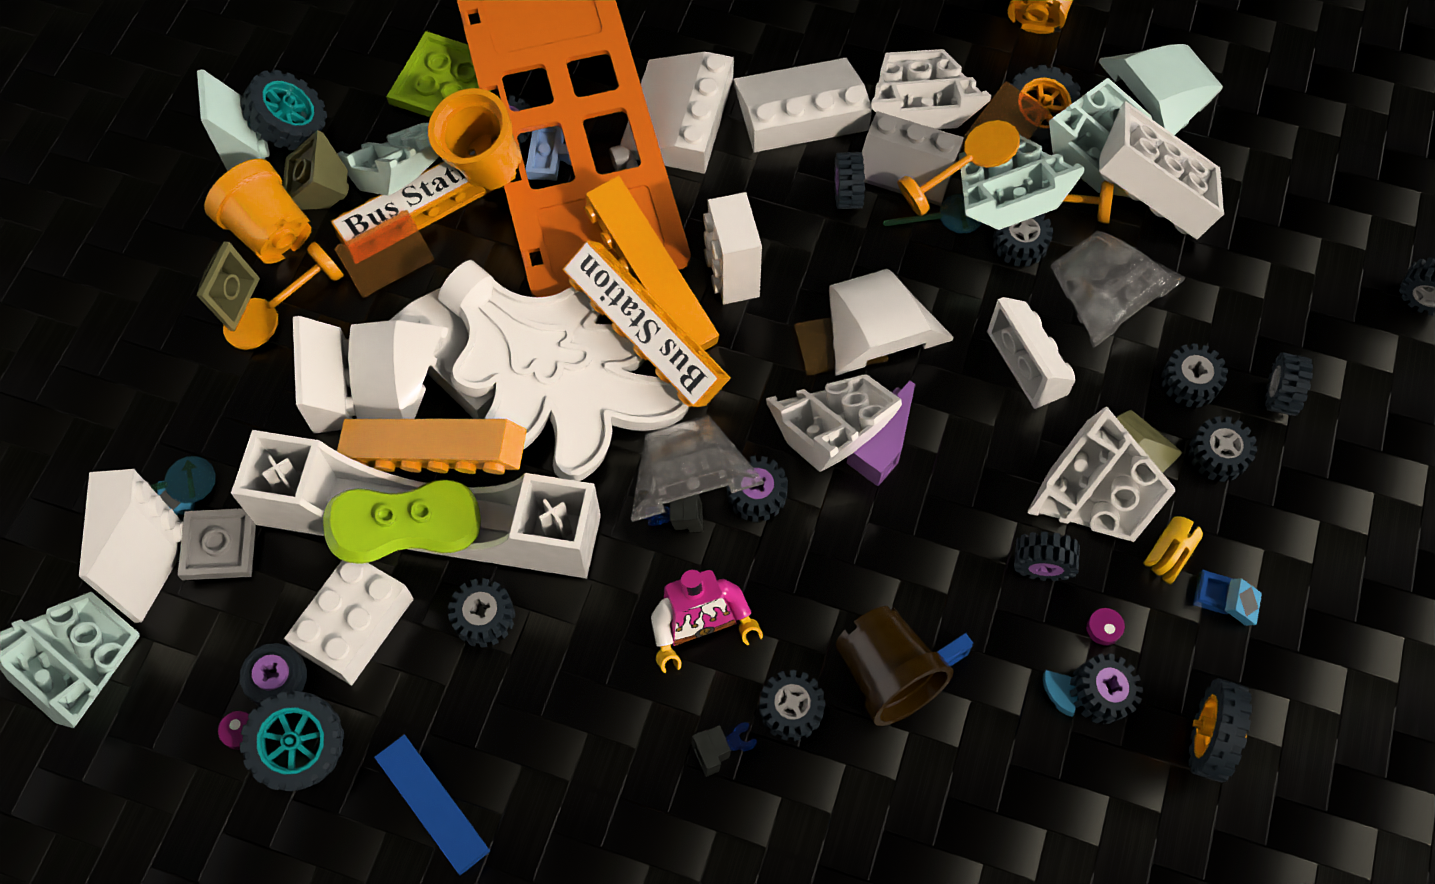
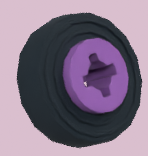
[240,643,307,705]

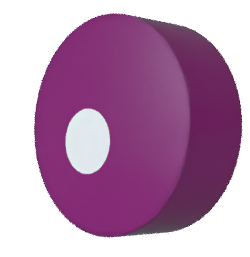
[1087,608,1125,645]
[218,711,249,750]

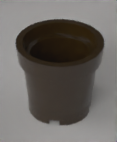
[835,606,954,726]

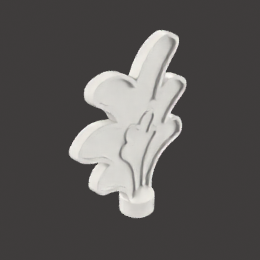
[438,260,689,481]

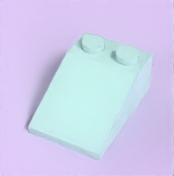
[197,70,270,171]

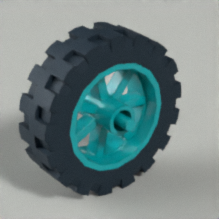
[241,70,327,150]
[240,691,344,791]

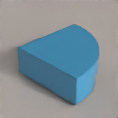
[1043,670,1078,717]

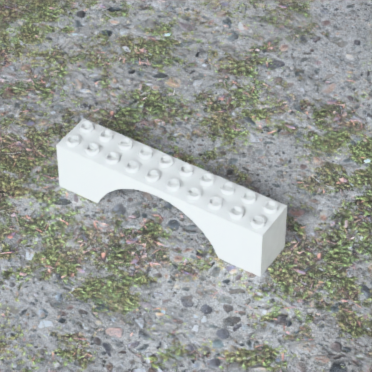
[231,430,601,579]

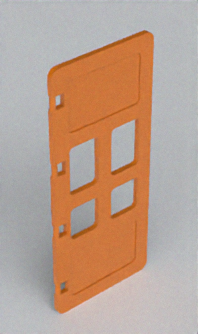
[457,0,691,297]

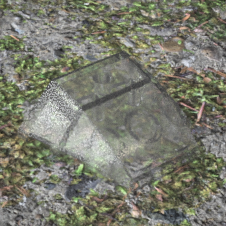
[1051,231,1186,348]
[631,415,764,522]

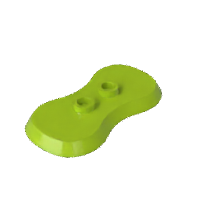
[323,479,481,564]

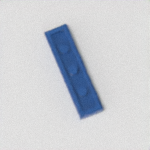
[374,734,490,875]

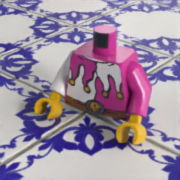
[651,570,763,673]

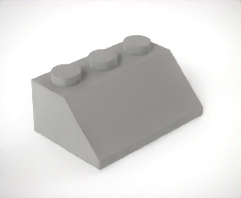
[862,111,964,206]

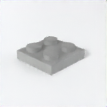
[178,508,256,580]

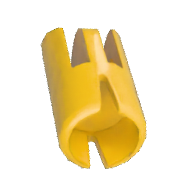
[1143,516,1203,584]

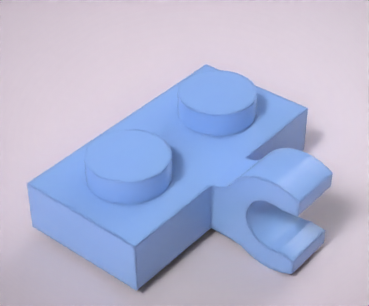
[526,126,572,181]

